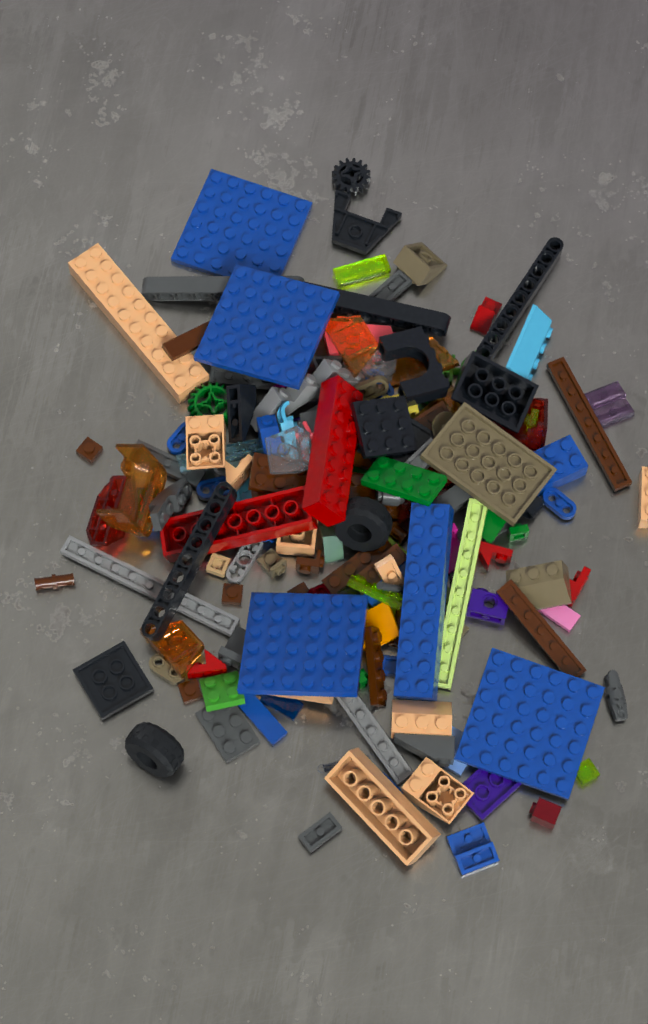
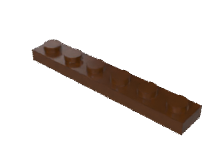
[496,579,587,677]

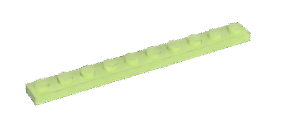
[438,498,488,690]

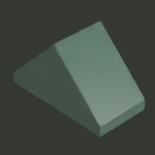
[320,526,344,563]

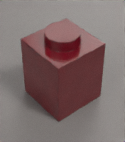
[529,797,562,830]

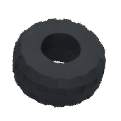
[333,496,393,552]
[125,722,184,778]

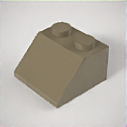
[393,242,448,286]

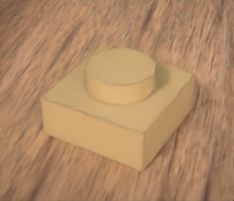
[206,553,231,578]

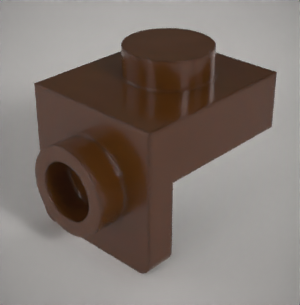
[296,549,325,574]

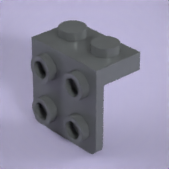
[218,627,246,671]

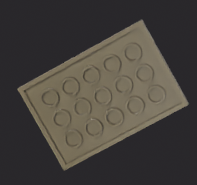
[420,402,557,526]

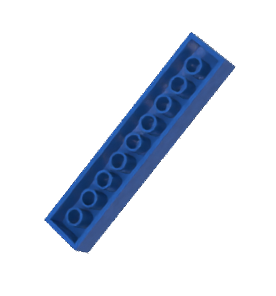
[393,503,454,701]

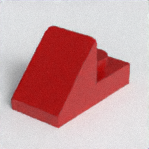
[470,297,502,336]
[478,541,513,572]
[568,566,591,608]
[186,649,227,680]

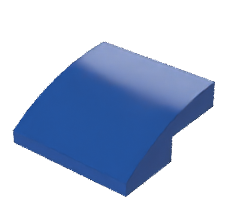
[445,822,500,875]

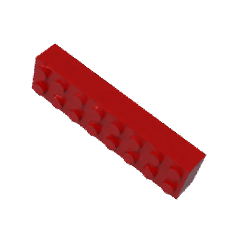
[302,375,363,527]
[160,485,318,563]

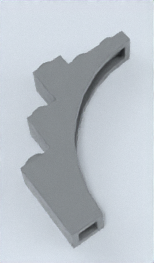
[250,358,365,433]

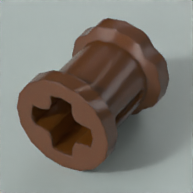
[390,520,409,546]

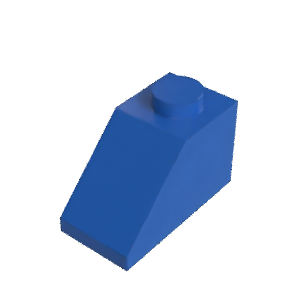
[256,414,284,456]

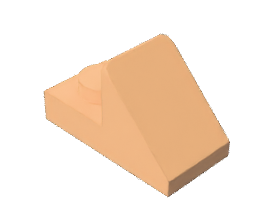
[225,454,252,492]
[374,554,404,593]

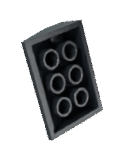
[451,351,539,434]

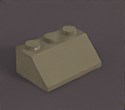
[506,560,572,610]

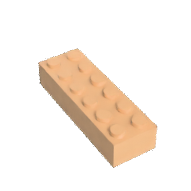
[324,747,441,866]

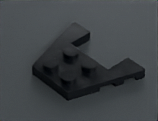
[332,189,402,255]

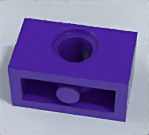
[466,588,508,625]

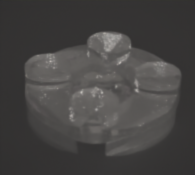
[359,347,396,379]

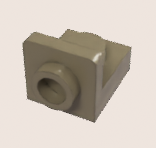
[257,548,287,578]

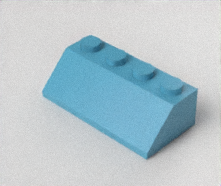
[506,304,553,381]

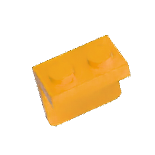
[363,601,400,652]

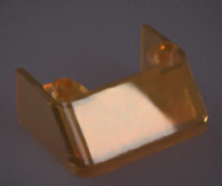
[96,444,167,537]

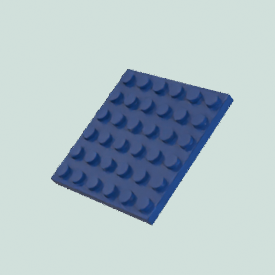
[171,169,312,276]
[194,264,340,390]
[237,592,368,697]
[454,648,605,800]

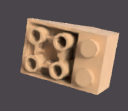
[185,414,226,470]
[401,757,474,825]

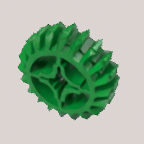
[187,381,228,425]

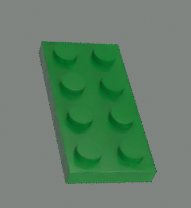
[361,456,448,506]

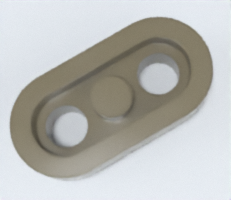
[354,375,389,401]
[149,654,185,685]

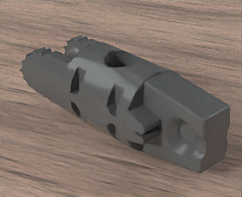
[604,669,628,721]

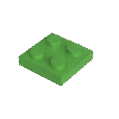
[199,671,246,712]

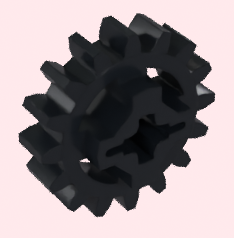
[332,158,371,196]

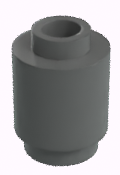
[375,490,405,506]

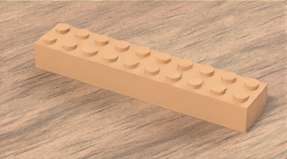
[68,243,209,404]

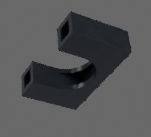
[377,326,450,407]

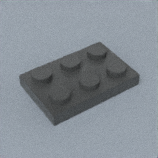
[195,706,260,764]

